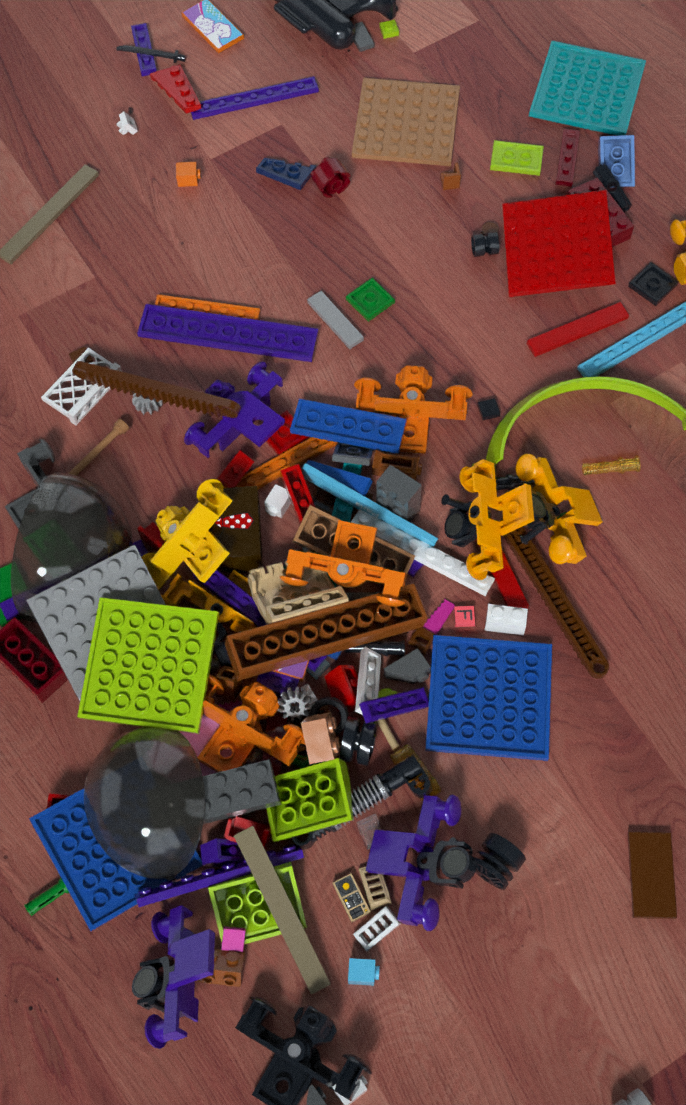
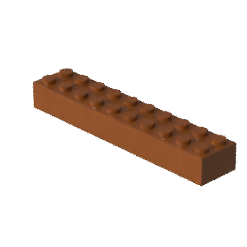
[225,583,428,681]

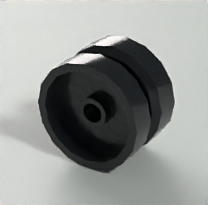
[340,716,377,766]

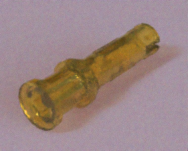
[582,455,641,476]

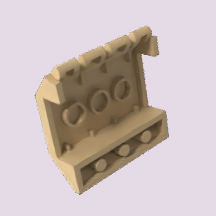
[248,553,349,625]

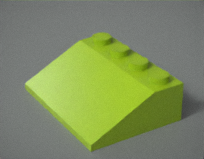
[266,758,353,842]
[208,862,307,944]

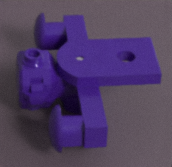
[184,362,285,458]

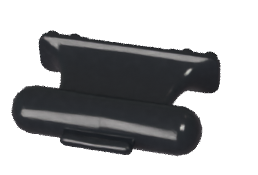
[274,0,398,50]

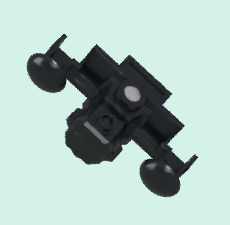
[235,996,372,1105]

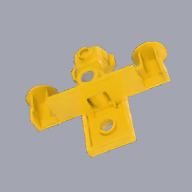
[141,479,233,590]

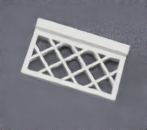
[41,348,122,425]

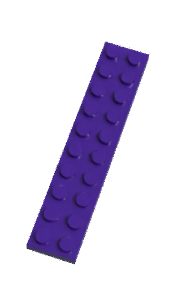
[137,304,319,362]

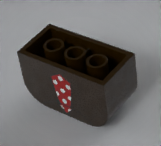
[210,486,263,573]

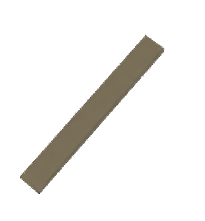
[0,164,99,264]
[234,826,331,995]

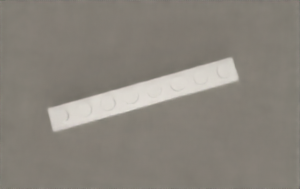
[351,509,495,596]

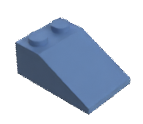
[598,135,635,188]

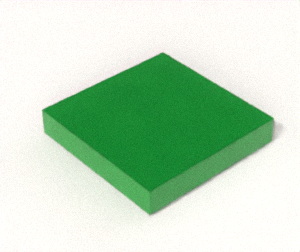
[346,278,395,322]

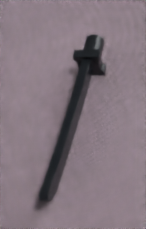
[116,45,186,63]

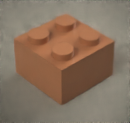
[301,712,341,764]

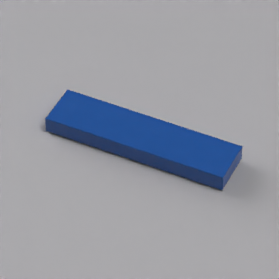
[307,460,373,496]

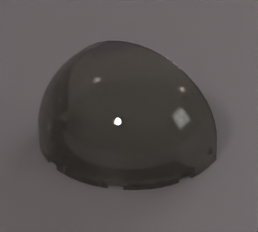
[11,472,133,623]

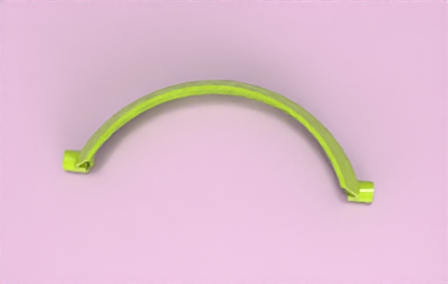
[472,377,686,468]

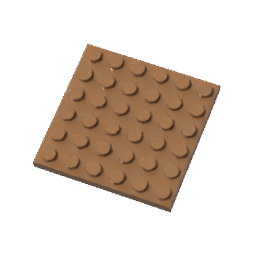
[352,78,460,166]

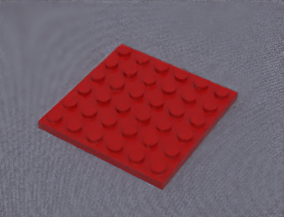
[502,190,616,297]

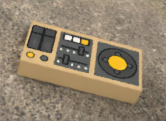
[332,873,371,923]

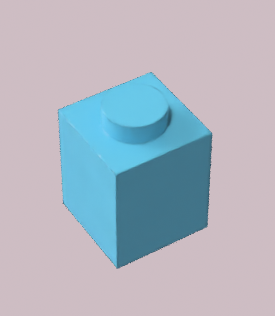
[348,958,380,986]

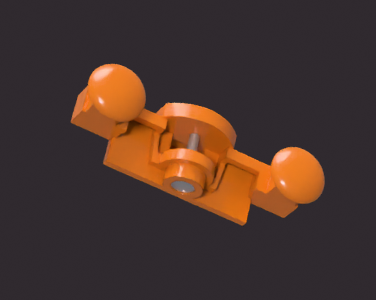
[280,520,407,607]

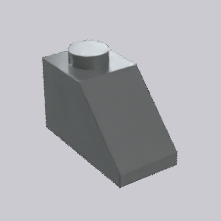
[384,648,431,684]

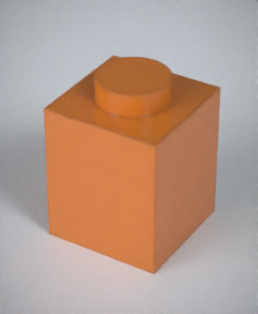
[176,162,201,187]

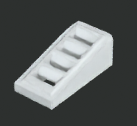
[353,906,401,952]

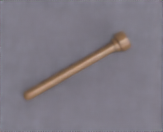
[61,419,130,486]

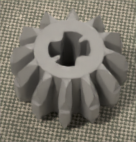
[132,393,163,415]
[278,686,312,722]

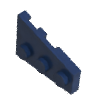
[256,158,316,190]

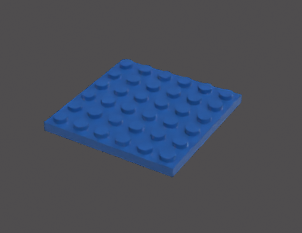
[425,635,552,761]
[29,756,202,932]

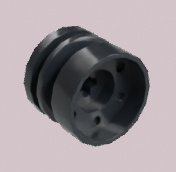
[474,833,526,890]

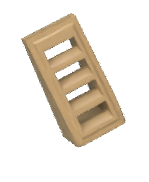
[359,867,391,910]

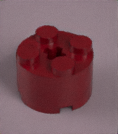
[310,157,351,198]

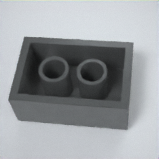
[376,465,422,522]

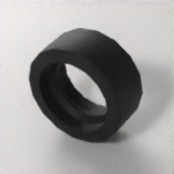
[309,697,349,735]

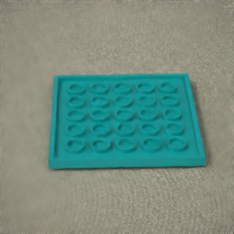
[529,41,646,136]

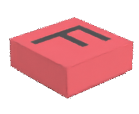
[454,606,475,627]

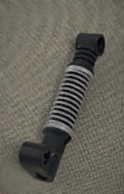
[292,754,432,849]

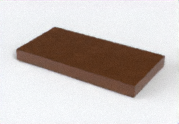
[628,832,677,919]

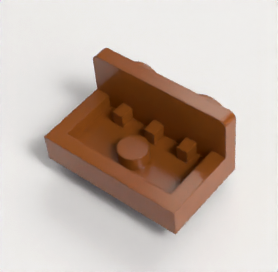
[198,949,245,987]

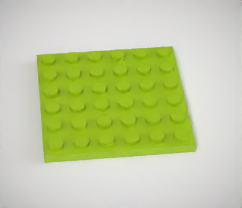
[77,597,219,734]

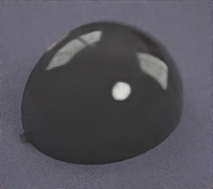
[84,727,205,882]

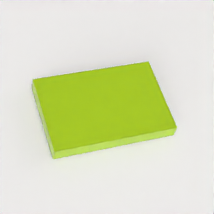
[490,140,544,176]

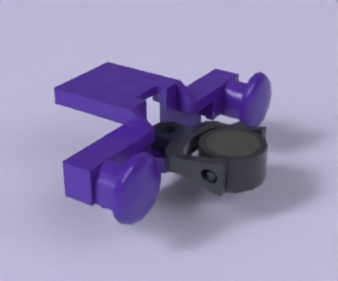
[366,794,477,931]
[132,905,215,1049]

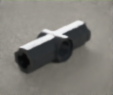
[593,164,632,213]

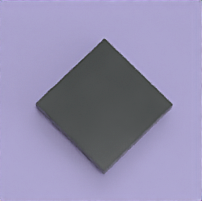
[332,442,374,466]

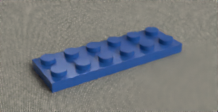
[290,399,407,454]

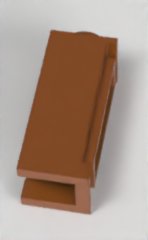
[372,450,422,481]

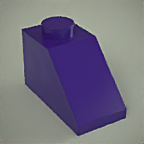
[200,838,244,867]

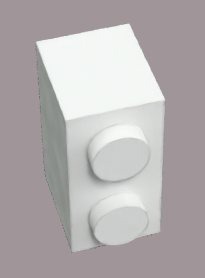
[485,604,528,636]

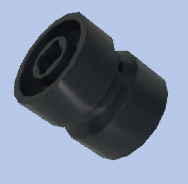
[471,231,499,257]

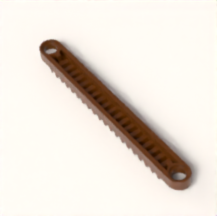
[72,361,241,418]
[500,517,609,679]

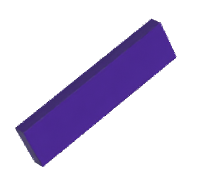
[131,23,157,76]
[359,687,429,724]

